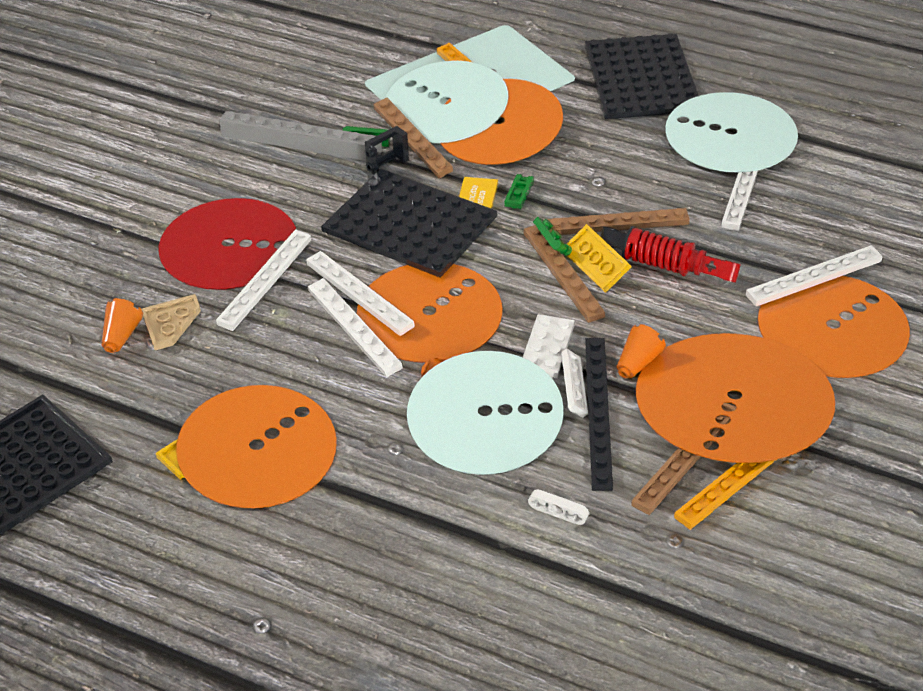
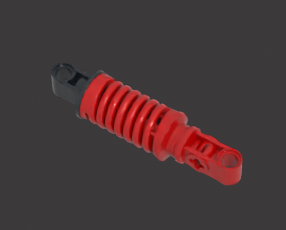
[600,226,741,283]

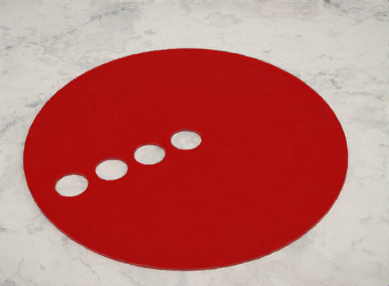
[159,198,296,290]

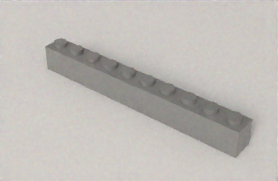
[219,111,382,161]

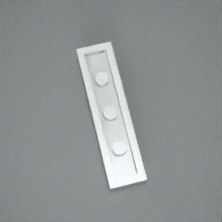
[561,348,588,418]

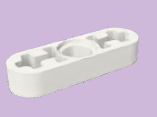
[528,490,589,525]

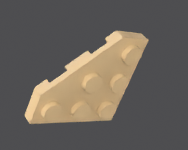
[142,294,201,350]

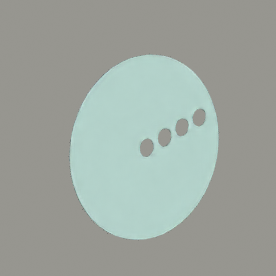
[385,61,508,143]
[666,92,798,172]
[407,351,563,475]

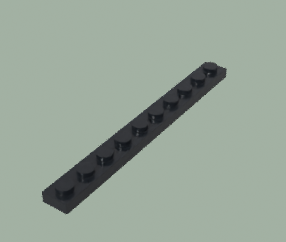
[585,338,613,491]

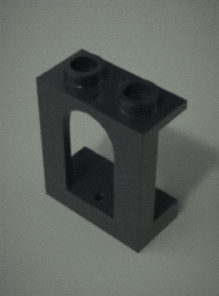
[364,126,409,175]

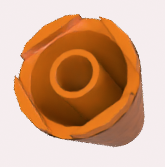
[101,298,144,353]
[617,324,666,378]

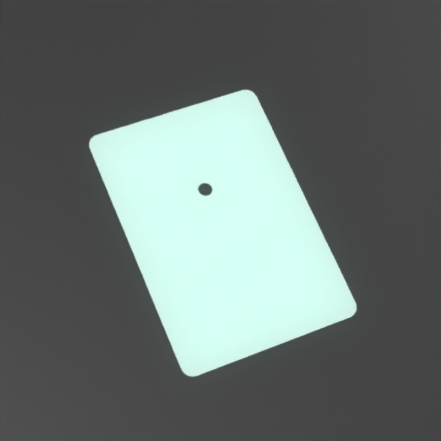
[365,25,575,104]

